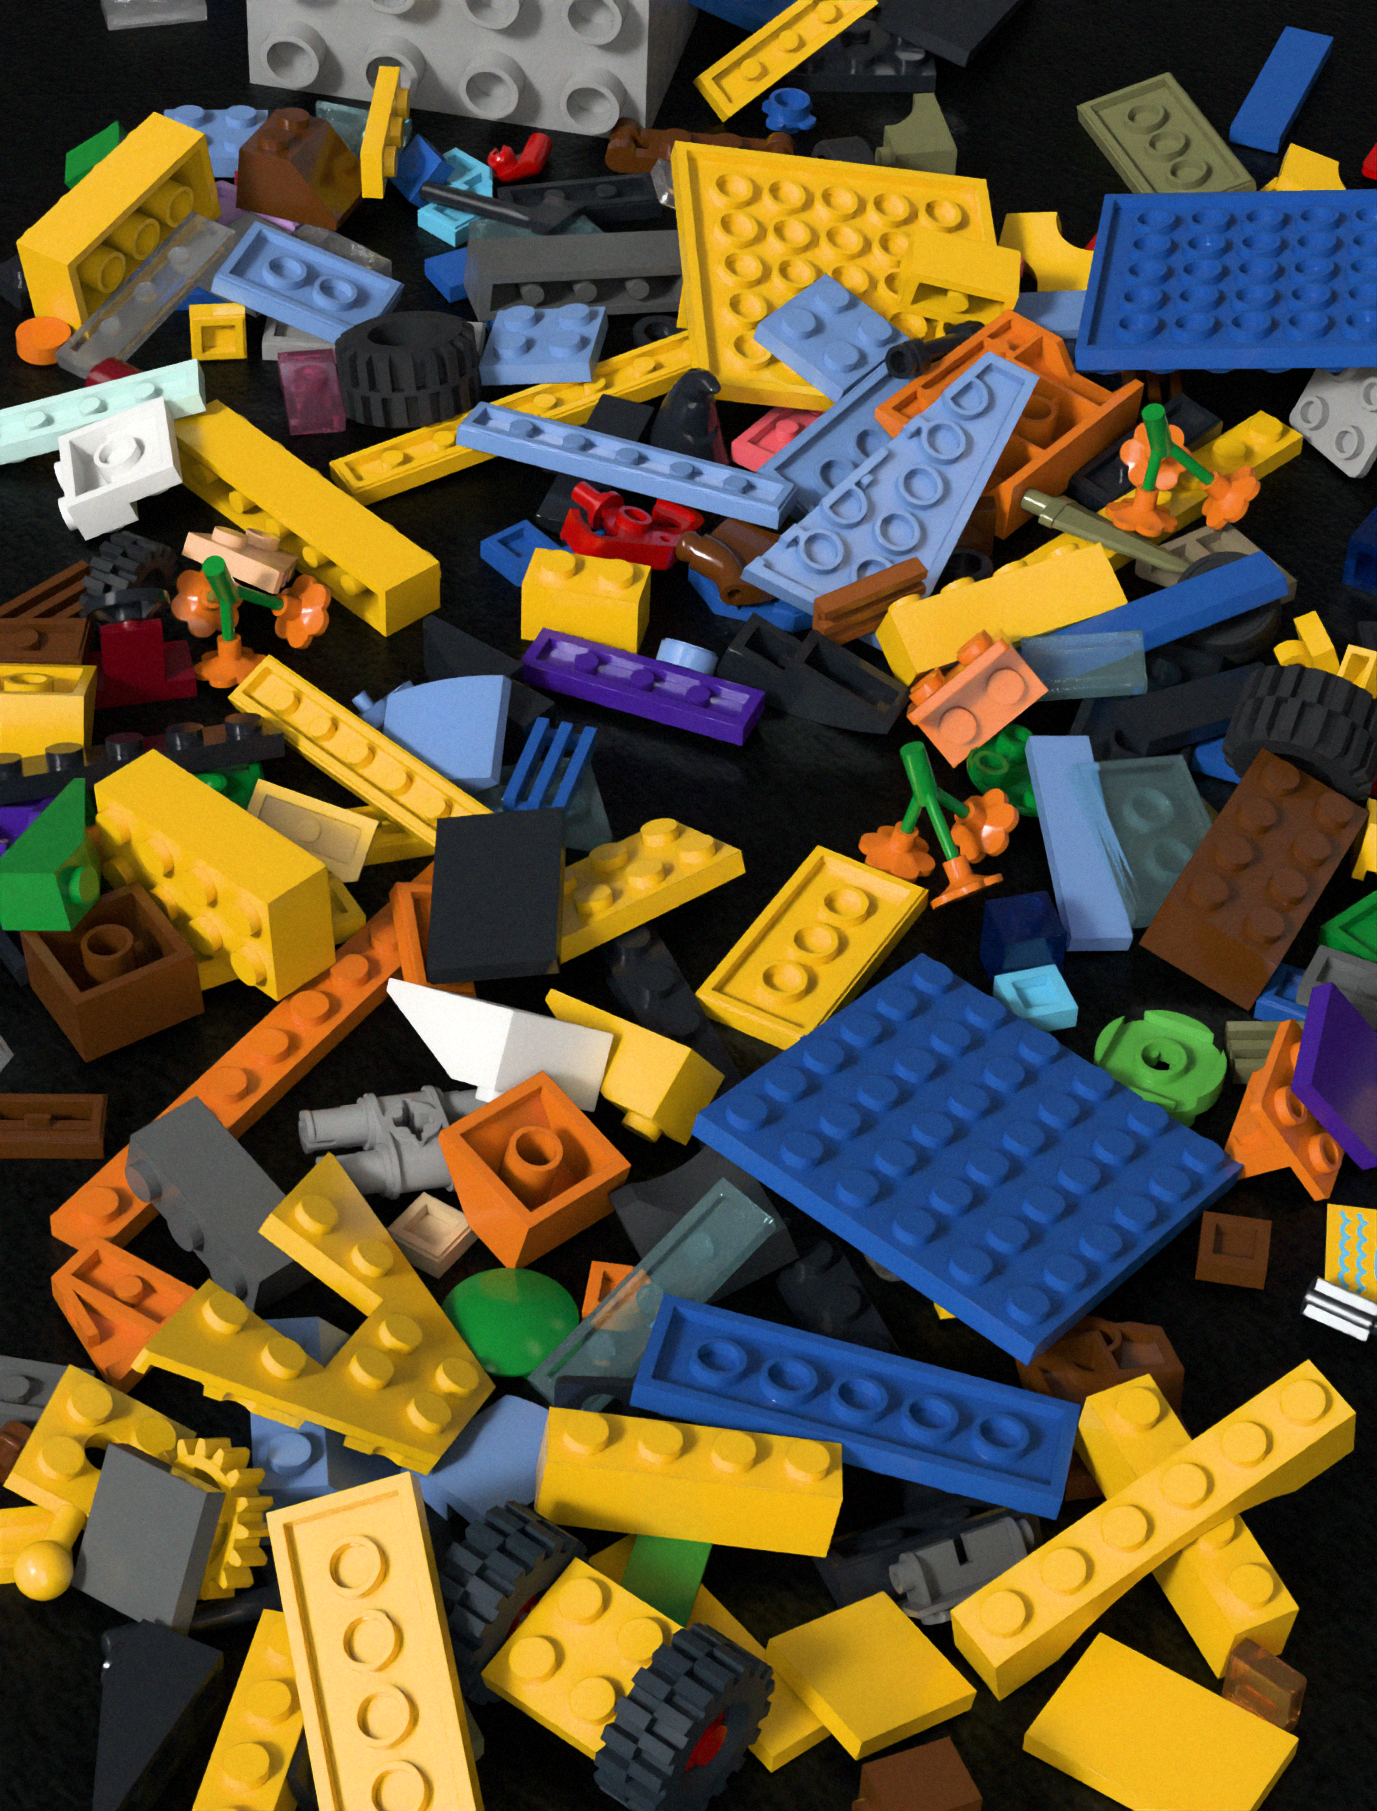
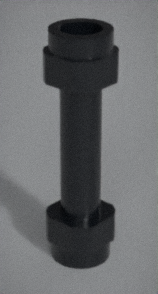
[885,320,985,379]

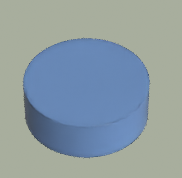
[656,638,719,676]

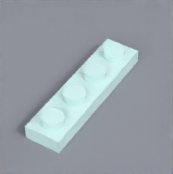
[0,358,206,465]

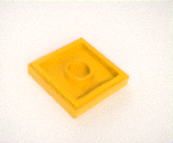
[764,1591,977,1761]

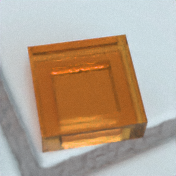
[1221,1637,1307,1733]

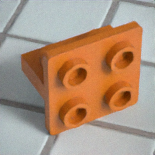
[906,628,1049,768]
[1224,1019,1345,1201]

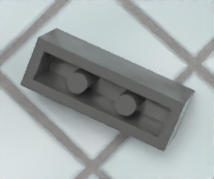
[125,1096,316,1315]

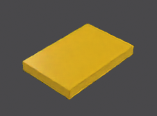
[1023,1632,1299,1811]

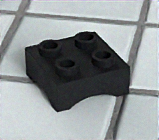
[608,1145,799,1305]

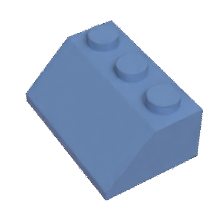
[250,1317,400,1546]

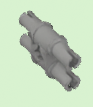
[298,1085,489,1200]

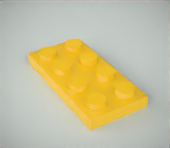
[560,818,746,965]

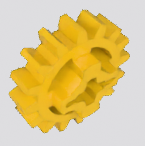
[159,1437,274,1600]

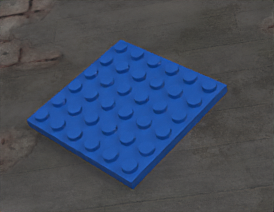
[1075,189,1377,375]
[691,953,1244,1366]

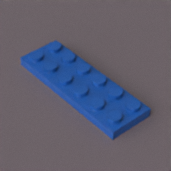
[629,1293,1081,1520]

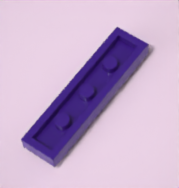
[520,627,765,746]

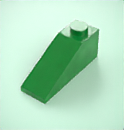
[0,778,101,931]

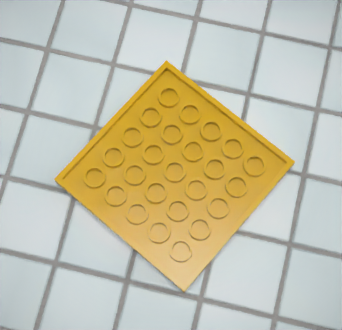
[670,141,997,412]

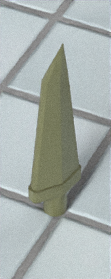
[1020,487,1191,573]

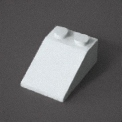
[386,978,613,1112]

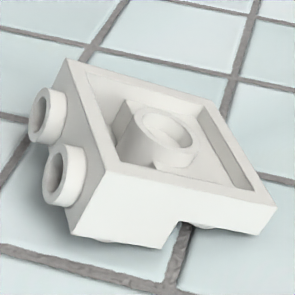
[54,396,183,541]

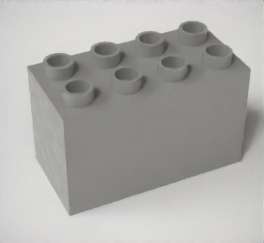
[246,0,698,138]

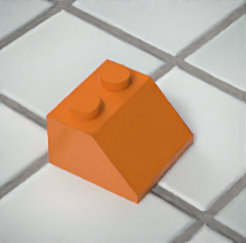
[438,1070,632,1269]

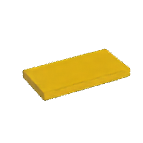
[694,845,929,1050]

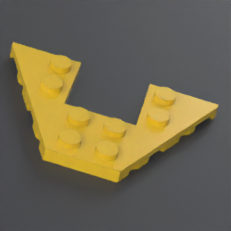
[130,1152,496,1476]

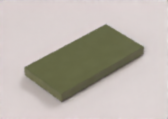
[1077,72,1257,194]

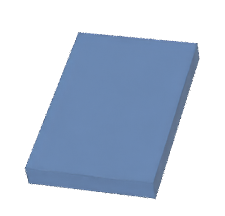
[210,221,404,344]

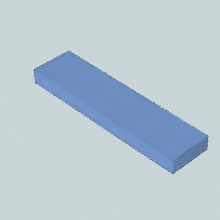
[1025,736,1133,951]

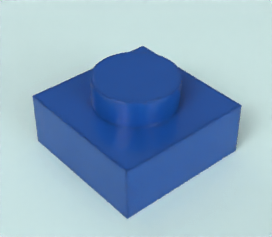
[389,134,455,208]

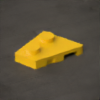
[247,778,379,883]

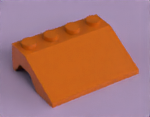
[874,309,1144,540]

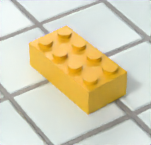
[16,112,222,346]
[94,749,336,1002]

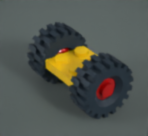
[437,1501,775,1811]

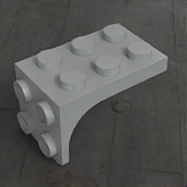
[1289,367,1377,479]

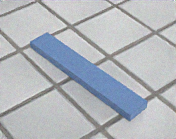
[456,401,799,530]

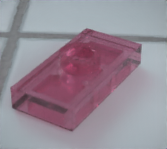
[277,348,346,435]

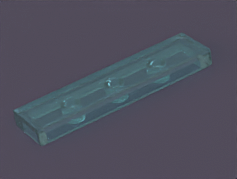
[528,1177,777,1413]

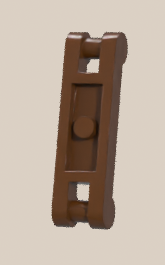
[605,118,796,178]

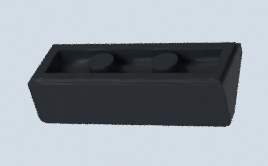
[811,1496,1044,1609]

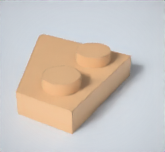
[181,526,299,594]

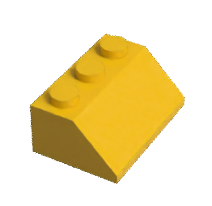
[0,663,97,758]

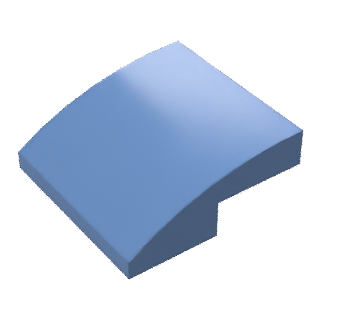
[383,675,512,795]
[399,1394,549,1524]

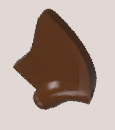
[675,517,781,606]

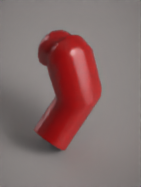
[487,133,553,183]

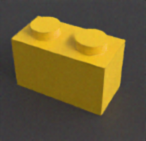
[897,226,1021,326]
[521,548,651,655]

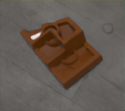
[1015,1315,1194,1501]

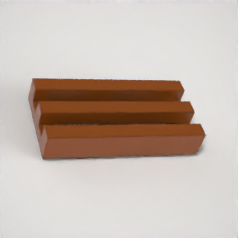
[812,557,928,645]

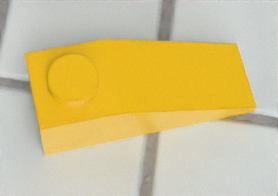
[545,988,725,1146]

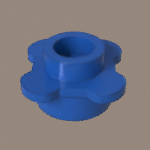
[762,88,816,134]

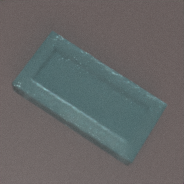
[1021,630,1147,701]

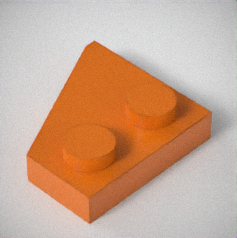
[51,1234,197,1394]

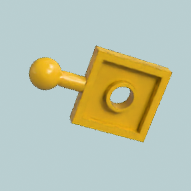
[3,1364,197,1601]

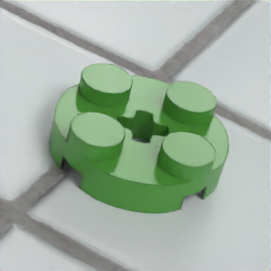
[1093,1010,1227,1127]

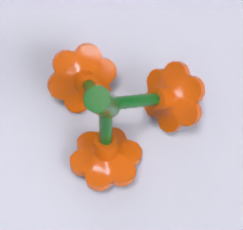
[1105,403,1261,537]
[170,555,331,688]
[859,741,1019,910]

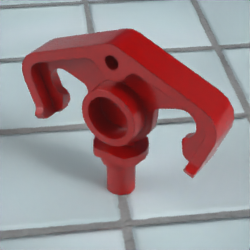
[560,481,704,570]

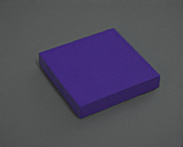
[1291,982,1377,1170]

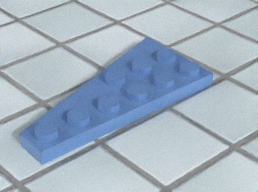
[740,351,1040,651]

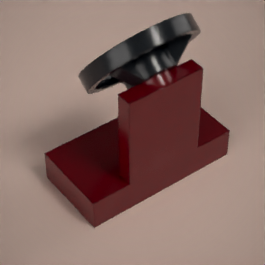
[83,588,197,710]

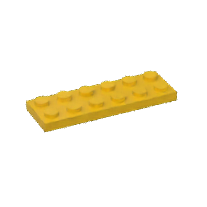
[266,1471,484,1811]

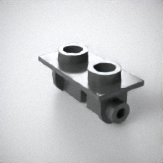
[889,1516,1034,1625]

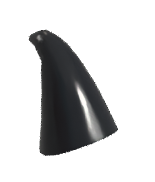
[646,368,732,467]

